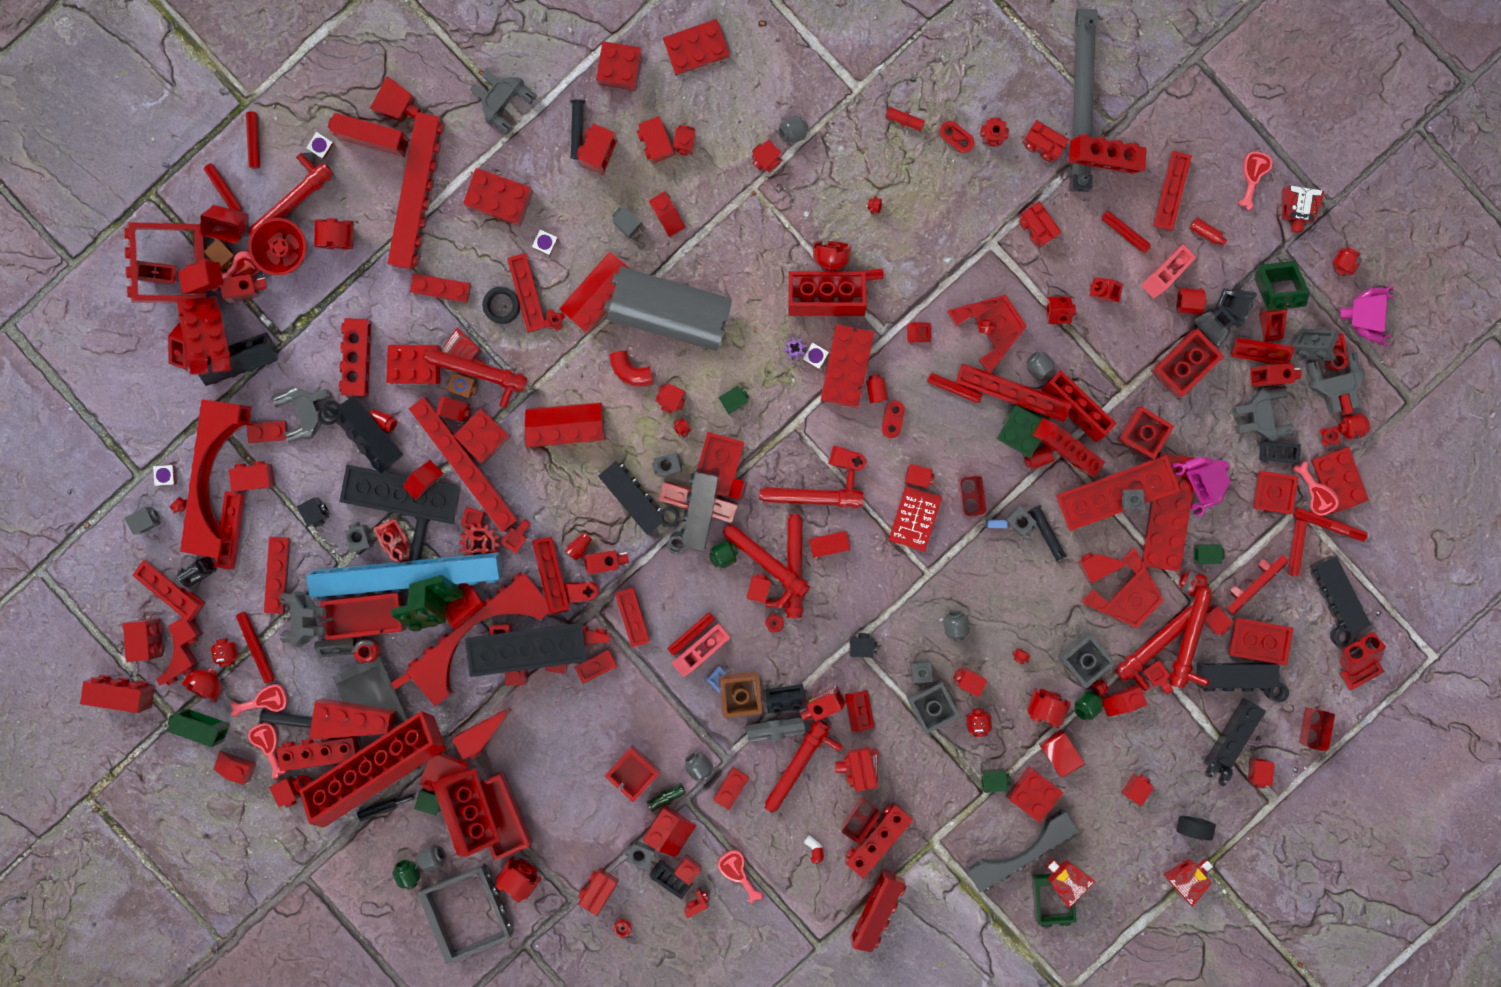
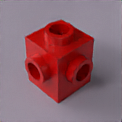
[980,117,1009,147]
[1046,296,1076,324]

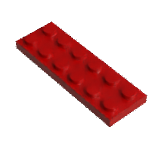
[1142,452,1195,572]
[1056,455,1180,531]

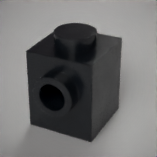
[297,497,329,528]
[849,633,877,658]

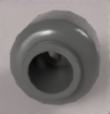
[779,116,808,144]
[1026,352,1055,380]
[944,611,970,641]
[684,752,713,781]
[416,844,446,873]

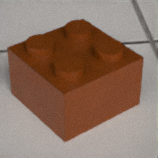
[718,671,762,718]

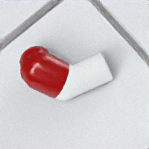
[804,835,824,864]

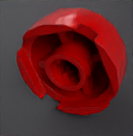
[813,241,852,271]
[181,668,223,703]

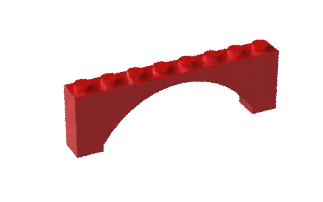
[180,399,252,559]
[406,572,549,707]

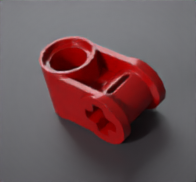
[1324,333,1348,371]
[828,446,866,471]
[563,581,600,603]

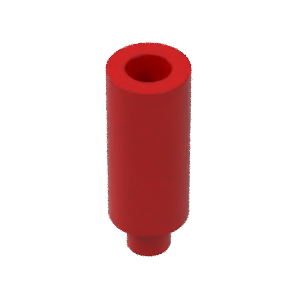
[1189,217,1227,246]

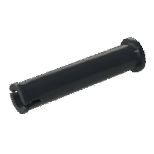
[570,99,586,160]
[1027,505,1067,561]
[409,517,430,561]
[259,709,312,728]

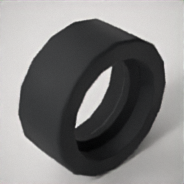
[482,286,520,324]
[1176,816,1216,841]

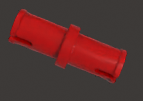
[885,107,925,132]

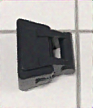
[1215,288,1257,328]
[1194,304,1238,347]
[177,557,217,588]

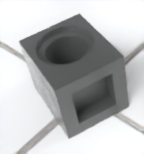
[612,206,643,238]
[652,453,682,477]
[1121,490,1144,510]
[1004,506,1036,536]
[125,507,160,535]
[344,522,373,553]
[910,660,933,683]
[625,840,656,870]

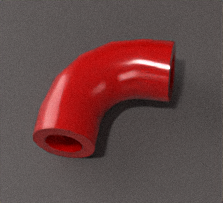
[609,350,654,387]

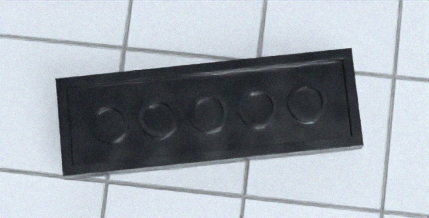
[339,464,461,524]
[465,623,587,677]

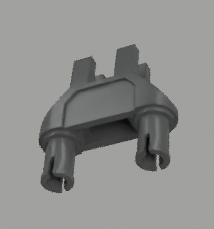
[470,69,537,134]
[1307,352,1365,414]
[1232,385,1295,442]
[272,386,336,444]
[279,591,326,647]

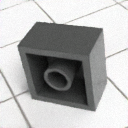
[1057,632,1116,688]
[906,680,960,734]

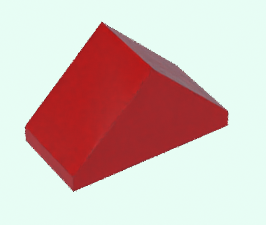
[137,261,176,285]
[1259,309,1288,342]
[403,460,444,500]

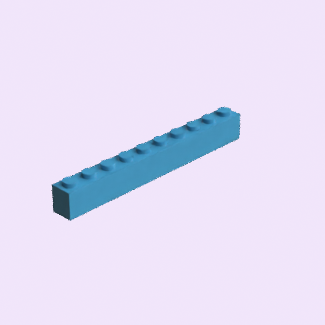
[306,552,503,600]

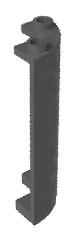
[604,266,732,351]
[333,656,421,773]

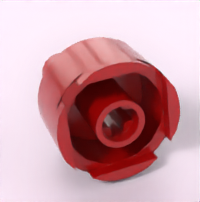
[314,218,354,250]
[1026,688,1071,728]
[496,856,542,903]

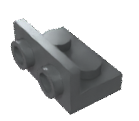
[1293,329,1339,361]

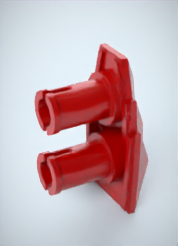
[374,518,410,562]

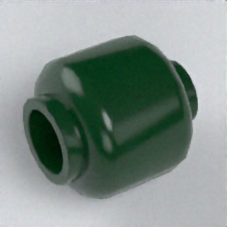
[709,541,739,569]
[1074,692,1103,720]
[392,859,421,890]

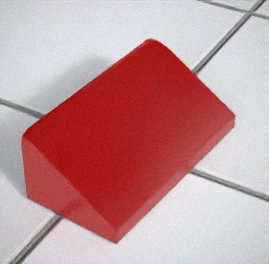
[809,531,851,558]
[845,690,874,732]

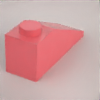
[1141,244,1196,299]
[671,623,730,677]

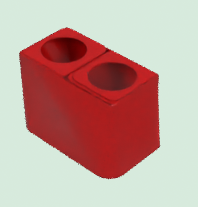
[200,205,249,243]
[958,475,986,517]
[1339,632,1386,676]
[1299,707,1335,751]
[1039,729,1085,778]
[841,797,880,843]

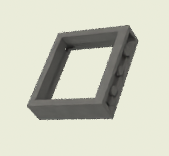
[417,863,514,964]

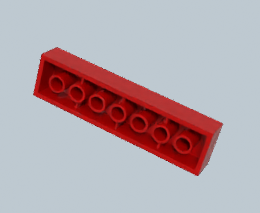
[299,711,446,828]

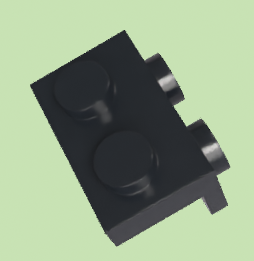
[765,684,806,713]

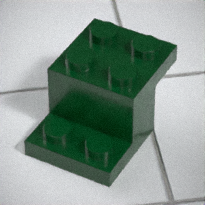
[996,404,1051,458]
[391,575,463,632]

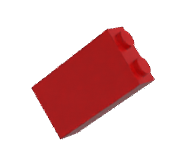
[328,113,410,158]

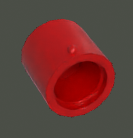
[1176,287,1206,316]

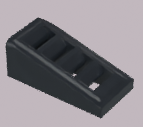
[1259,441,1301,464]
[649,859,692,899]

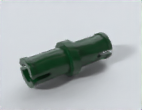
[647,783,686,812]

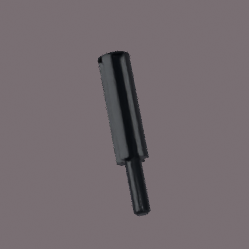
[357,794,414,822]

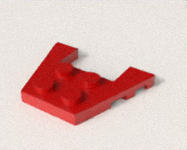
[947,294,1027,373]
[1081,547,1164,628]

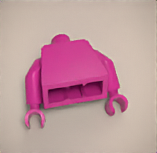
[1340,286,1395,346]
[1171,457,1230,516]

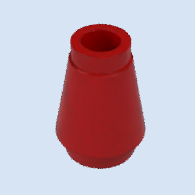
[369,409,398,433]
[565,532,592,561]

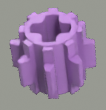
[783,337,807,361]

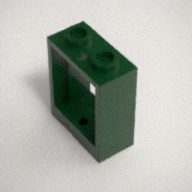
[1255,260,1310,311]
[168,708,230,747]
[1032,873,1077,927]

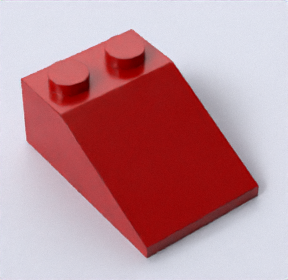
[452,707,512,760]

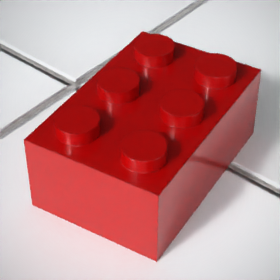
[463,168,533,227]
[1150,329,1224,398]
[80,674,155,713]

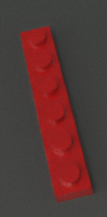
[956,363,1072,422]

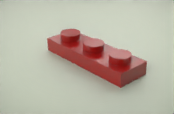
[410,273,471,303]
[1230,337,1294,364]
[615,587,650,648]

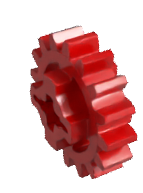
[458,522,501,556]

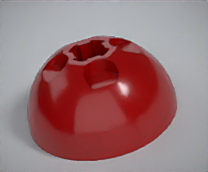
[249,218,307,276]

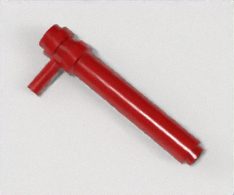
[248,152,334,236]
[423,348,527,408]
[759,470,864,509]
[765,514,804,618]
[723,524,810,608]
[1169,586,1213,688]
[1114,606,1192,691]
[764,720,843,813]

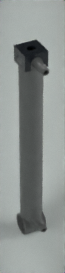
[1069,9,1098,192]

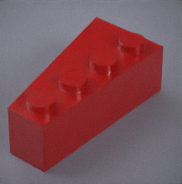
[309,698,397,740]

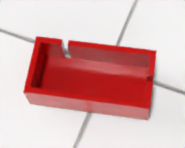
[176,296,231,375]
[820,324,874,409]
[321,592,407,640]
[480,771,533,861]

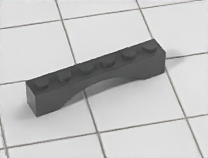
[965,809,1078,892]

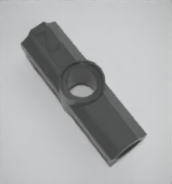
[746,717,805,742]

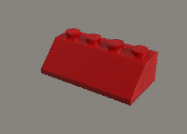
[559,251,630,334]
[788,271,867,316]
[524,402,605,448]
[432,768,500,857]
[850,869,906,952]

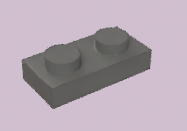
[314,637,356,658]

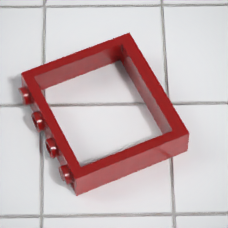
[124,222,206,303]

